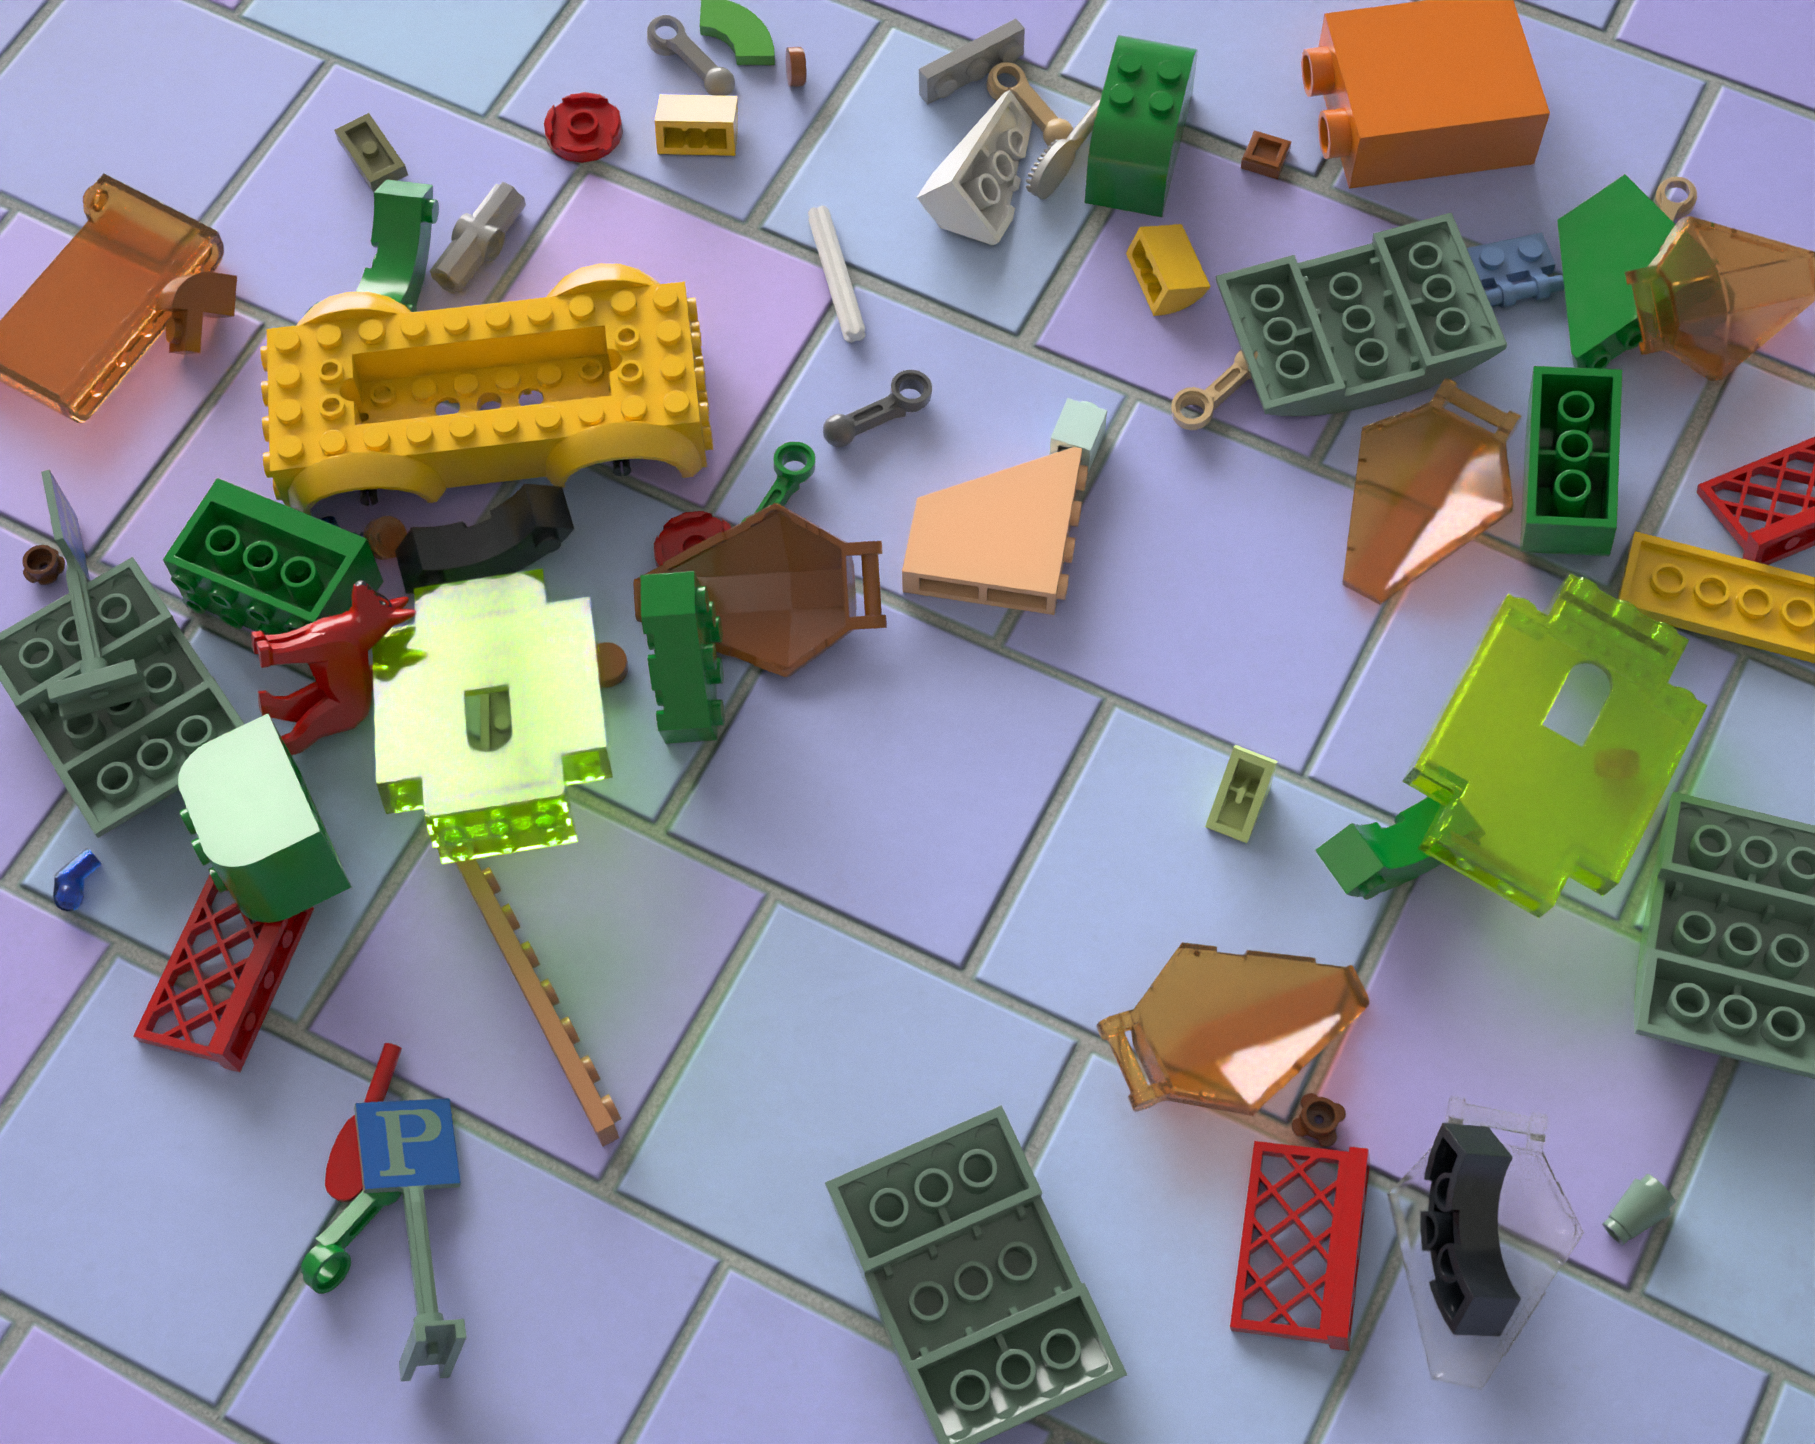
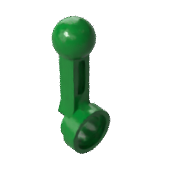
[741,441,816,523]
[301,1190,402,1294]

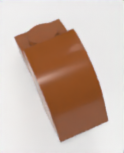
[156,272,237,355]

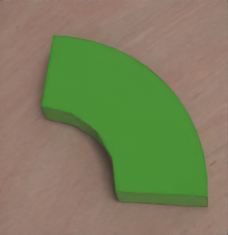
[699,0,775,65]

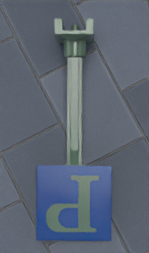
[41,469,150,721]
[354,1098,467,1382]

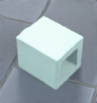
[1049,398,1107,473]

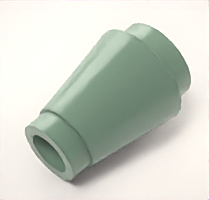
[1602,1174,1676,1245]

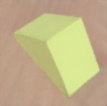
[1205,745,1278,843]

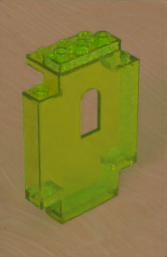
[372,568,613,864]
[1402,573,1708,918]

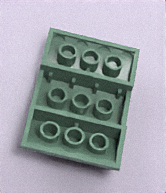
[1216,212,1507,416]
[0,557,245,838]
[1634,792,1815,1079]
[825,1105,1127,1444]

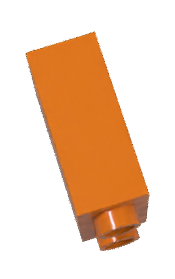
[1301,0,1550,189]

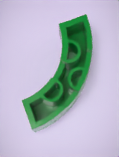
[355,179,439,312]
[1315,784,1485,900]

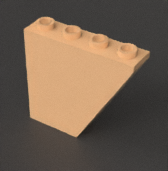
[902,447,1088,615]

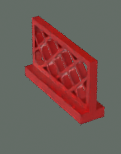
[1696,437,1815,565]
[133,874,314,1072]
[1230,1141,1370,1351]

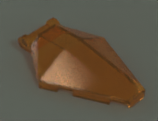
[1625,216,1815,381]
[1342,378,1522,605]
[1096,942,1370,1116]

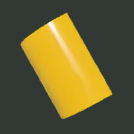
[654,94,738,156]
[1126,224,1211,316]

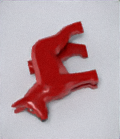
[251,580,417,756]

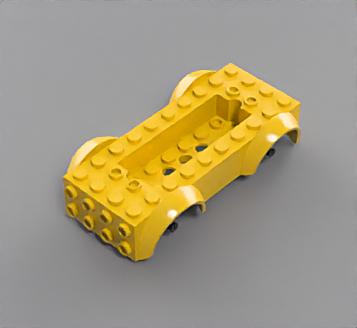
[260,263,714,516]

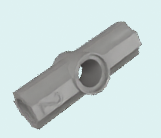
[430,182,526,294]

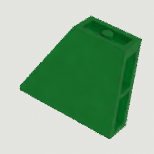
[1557,174,1718,369]

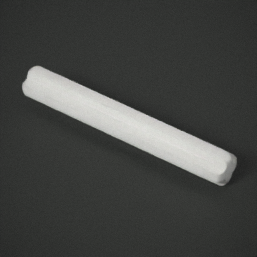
[808,205,866,343]

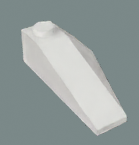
[917,90,1033,245]

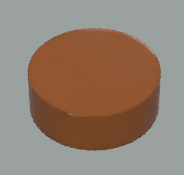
[786,47,807,87]
[583,642,628,688]

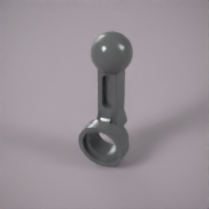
[823,370,932,447]

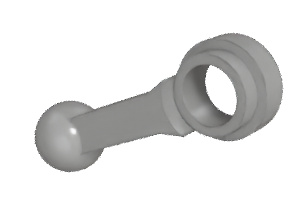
[647,15,735,96]

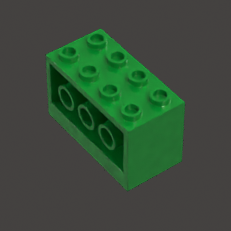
[163,478,384,635]

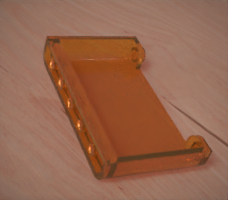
[0,173,224,423]

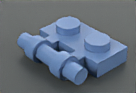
[1467,232,1564,308]

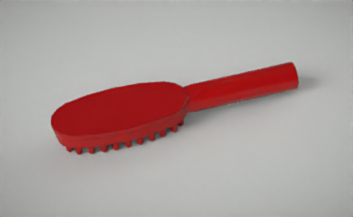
[325,1043,402,1202]

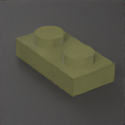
[334,113,408,192]

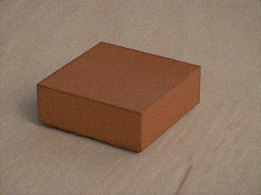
[1241,130,1292,180]

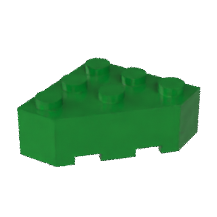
[640,571,725,744]

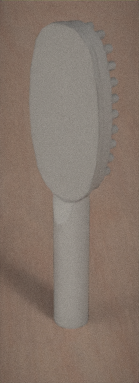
[1026,100,1100,199]

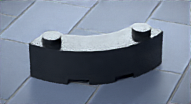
[395,483,575,597]
[1420,1123,1521,1337]

